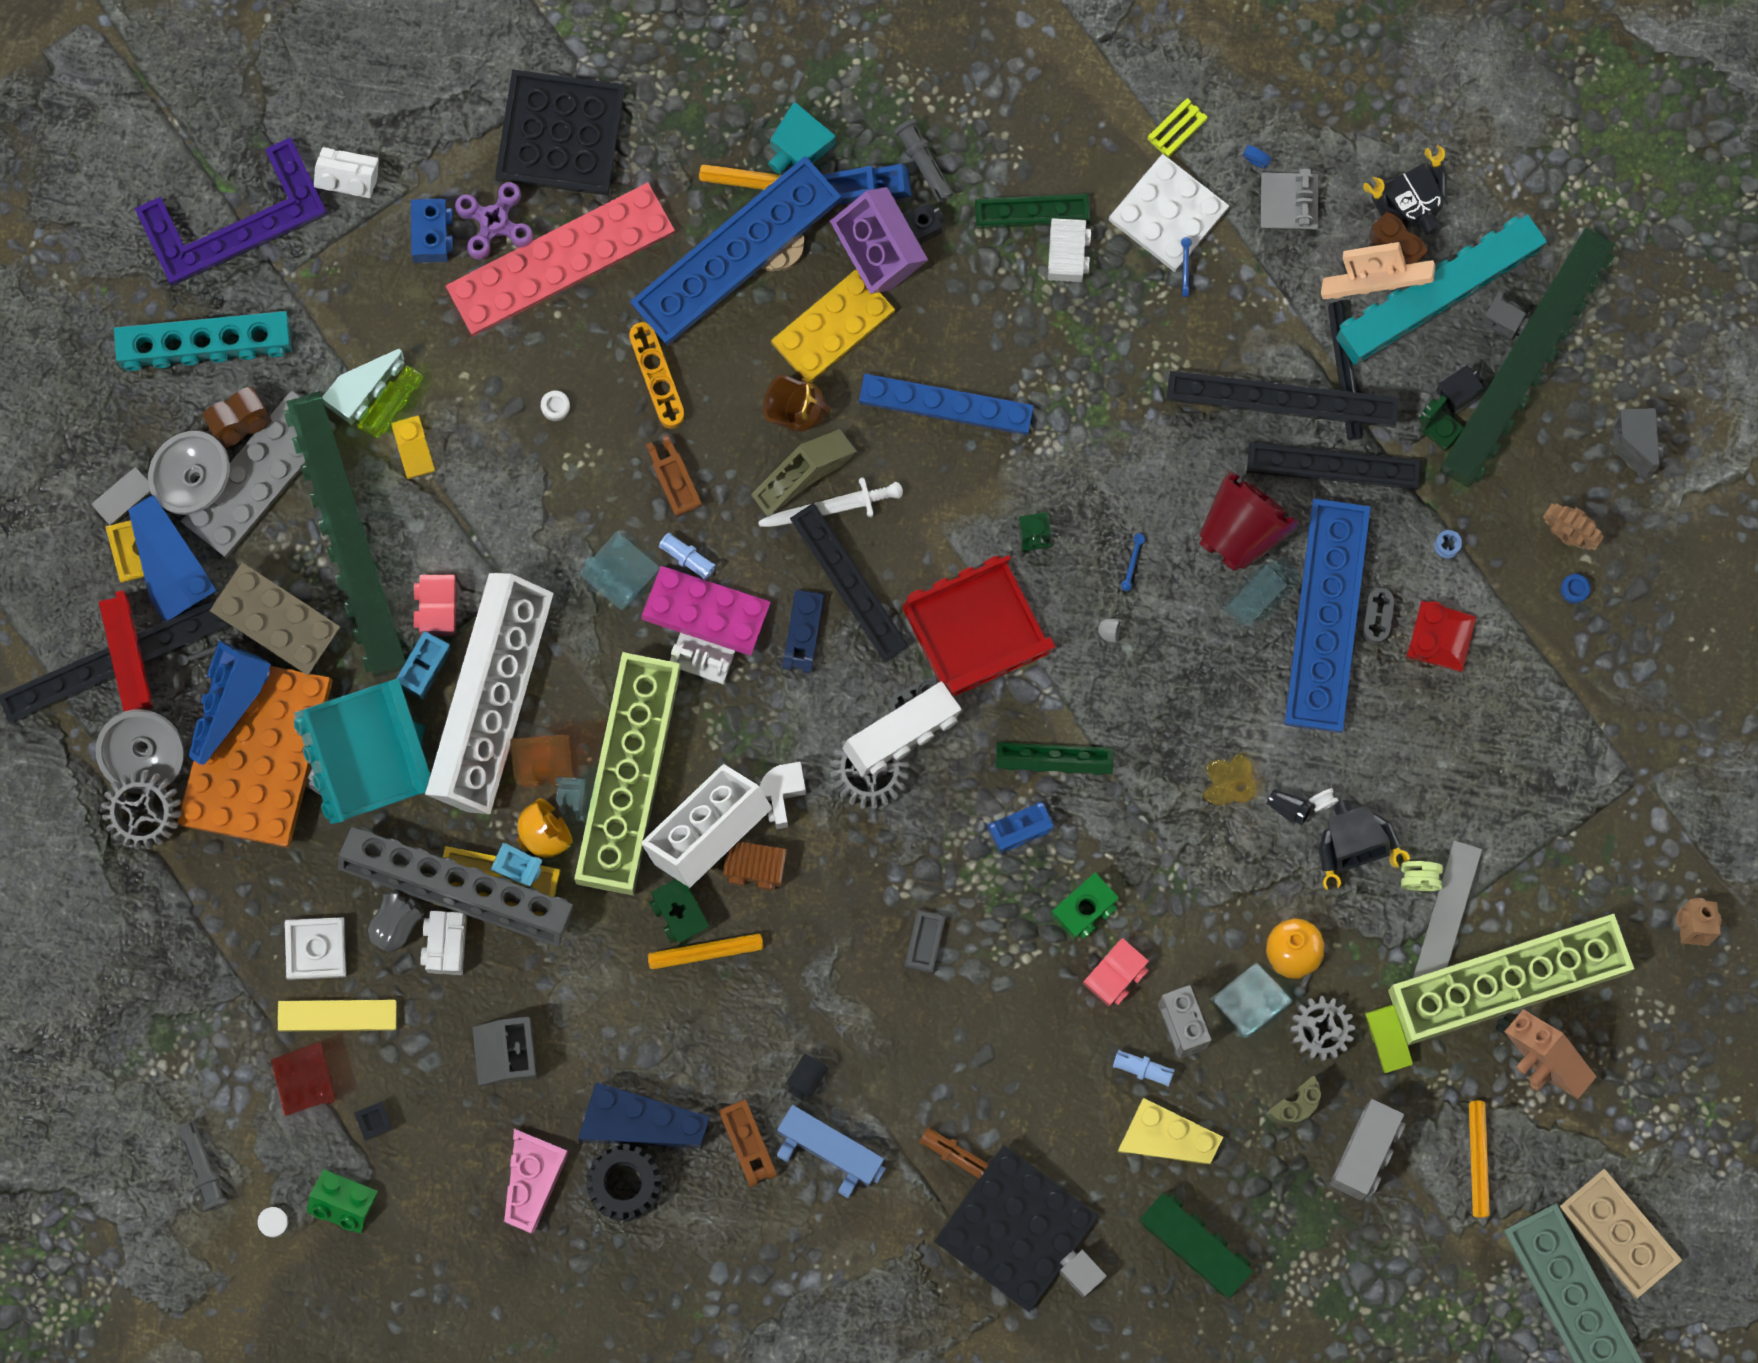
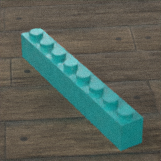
[1336,214,1547,366]

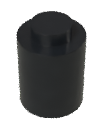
[785,1053,829,1101]

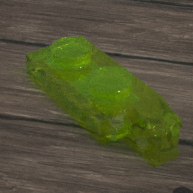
[358,366,424,438]

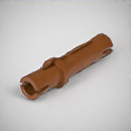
[918,1126,988,1178]

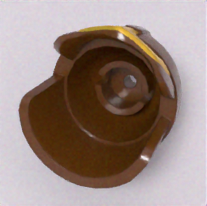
[763,375,831,432]

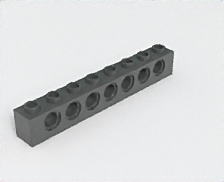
[338,827,573,947]

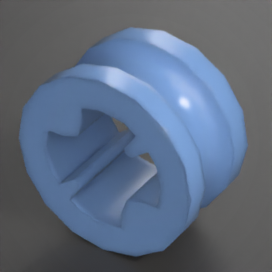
[1434,530,1462,558]

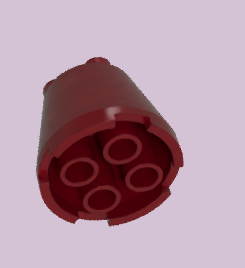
[1199,471,1299,571]

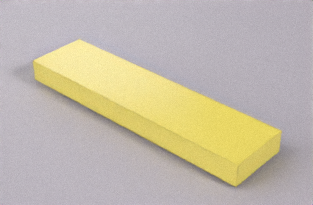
[278,1000,397,1032]

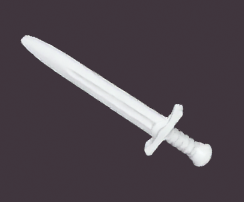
[758,477,903,527]

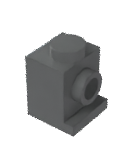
[1481,292,1529,340]

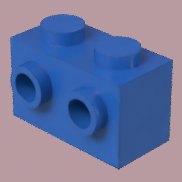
[411,199,453,263]

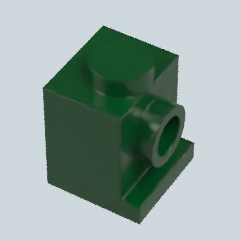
[1017,512,1051,552]

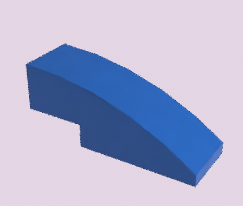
[823,164,911,204]

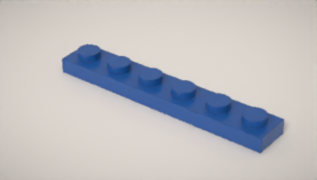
[859,374,1034,435]

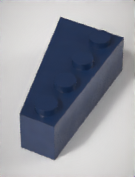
[578,1082,710,1149]

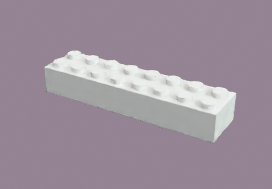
[425,573,554,814]

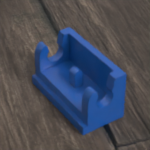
[987,802,1054,855]

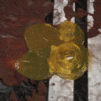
[1203,753,1257,806]

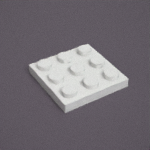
[1109,154,1229,272]

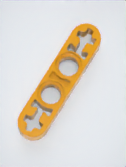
[629,322,684,429]

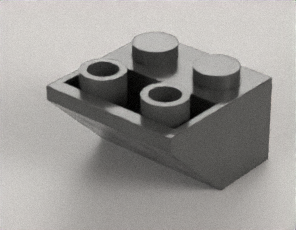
[1612,408,1663,479]
[472,1017,537,1086]

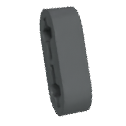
[1363,588,1394,644]

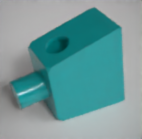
[768,102,836,174]

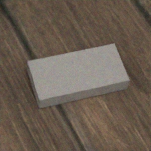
[91,467,151,526]

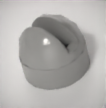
[1098,619,1121,643]

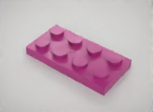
[641,566,770,656]

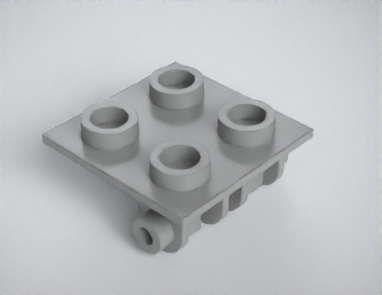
[1261,169,1318,230]

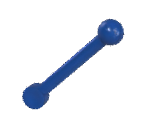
[1181,237,1192,297]
[1121,533,1145,591]

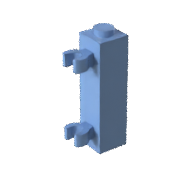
[777,1105,886,1198]

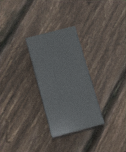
[904,909,946,974]

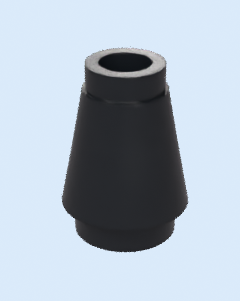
[1266,789,1312,826]

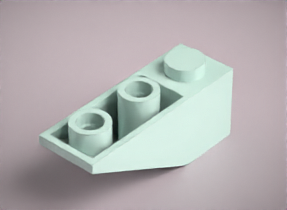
[322,349,405,425]

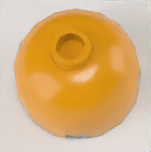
[517,798,573,858]
[1266,918,1325,979]

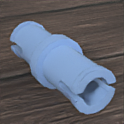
[659,532,716,580]
[1113,1049,1175,1087]

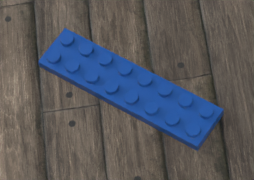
[630,156,843,346]
[1284,499,1371,733]

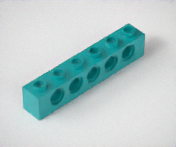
[114,311,292,371]

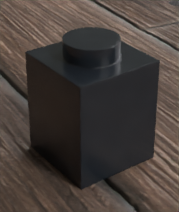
[1436,365,1484,414]

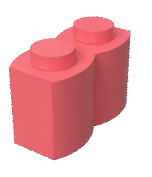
[414,575,456,636]
[1083,938,1149,1007]

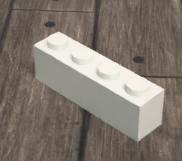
[842,681,962,777]

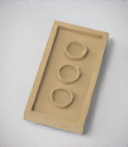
[1559,1169,1682,1299]

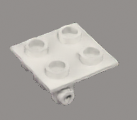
[670,633,735,684]

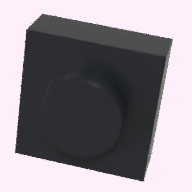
[354,1101,393,1141]

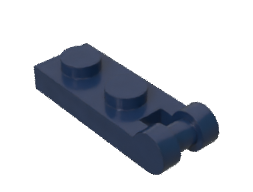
[782,590,824,673]

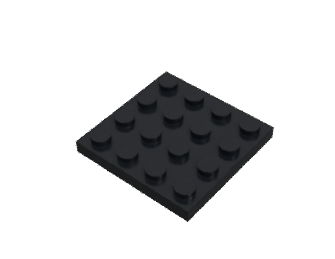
[495,69,625,196]
[933,1145,1098,1312]

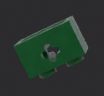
[649,879,710,948]

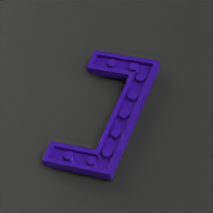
[134,137,327,286]

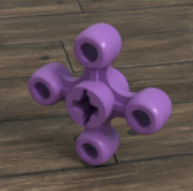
[455,182,533,260]

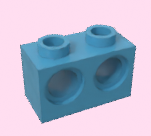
[396,631,451,701]

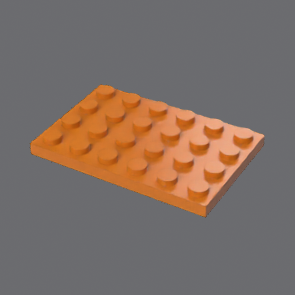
[178,666,333,848]

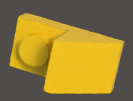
[391,415,435,479]

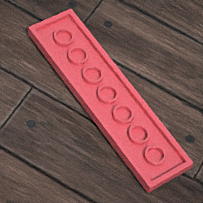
[445,182,675,337]

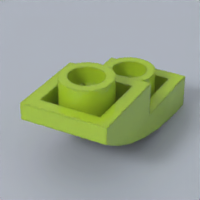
[1365,1004,1413,1073]

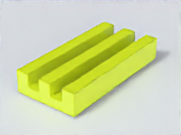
[1147,98,1208,158]

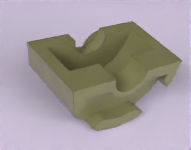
[1265,1076,1321,1126]

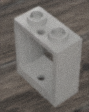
[1158,985,1211,1059]

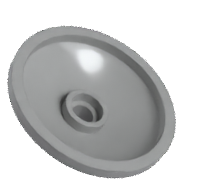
[148,431,230,515]
[96,709,184,794]

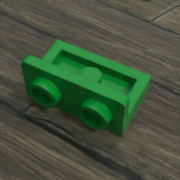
[306,1169,378,1233]

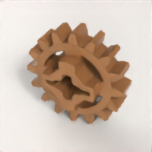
[1543,503,1604,551]

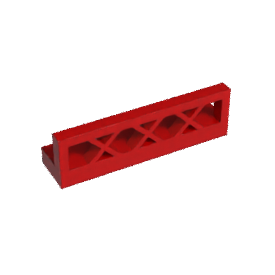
[98,590,154,712]

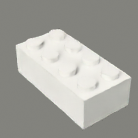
[641,764,772,888]

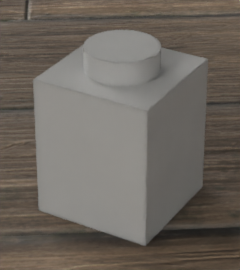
[1059,1250,1106,1298]

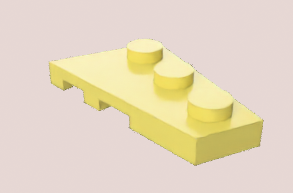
[1117,1098,1223,1165]

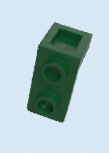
[1419,395,1464,451]

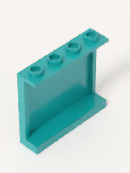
[294,678,431,824]

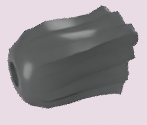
[368,889,425,952]

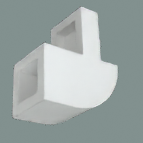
[760,762,806,829]

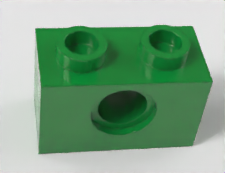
[1051,872,1119,941]

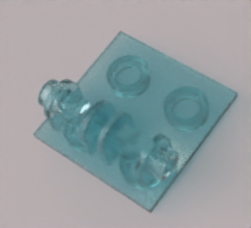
[579,531,660,611]
[1211,962,1293,1038]

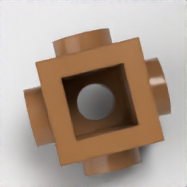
[1676,898,1722,946]

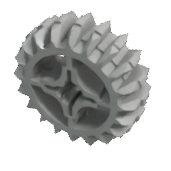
[830,734,909,810]
[102,770,182,849]

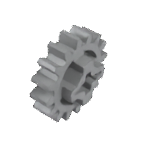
[1290,996,1355,1061]

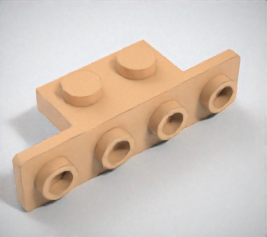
[1321,242,1435,299]

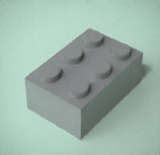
[1329,1099,1406,1200]

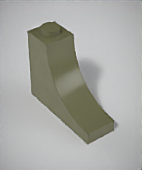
[751,429,857,517]

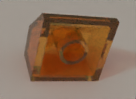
[510,735,574,788]

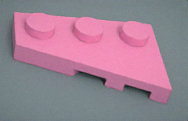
[504,1129,569,1234]

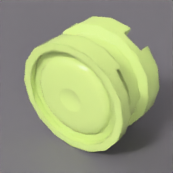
[1401,861,1443,891]

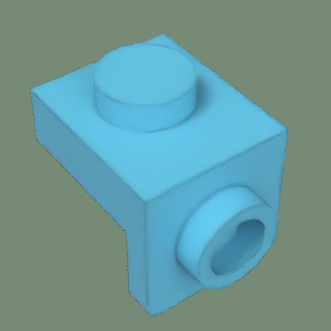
[490,843,542,886]

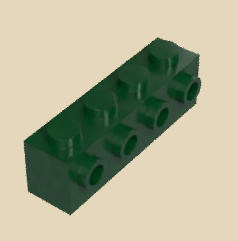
[1138,1192,1253,1300]

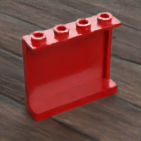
[902,555,1055,697]

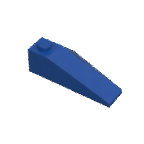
[128,495,216,622]
[189,641,271,765]

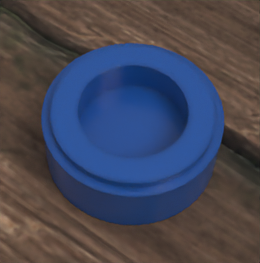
[1242,145,1272,169]
[1560,574,1590,604]

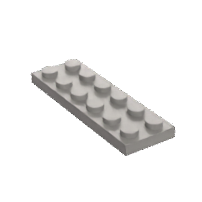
[180,390,337,559]

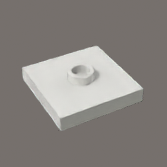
[285,917,346,980]

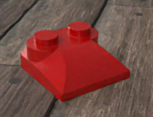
[1406,601,1476,673]

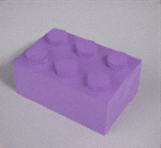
[830,187,928,294]

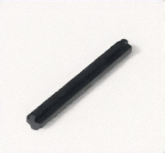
[1328,302,1363,441]

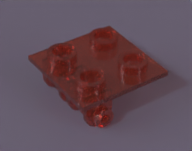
[271,1042,336,1116]

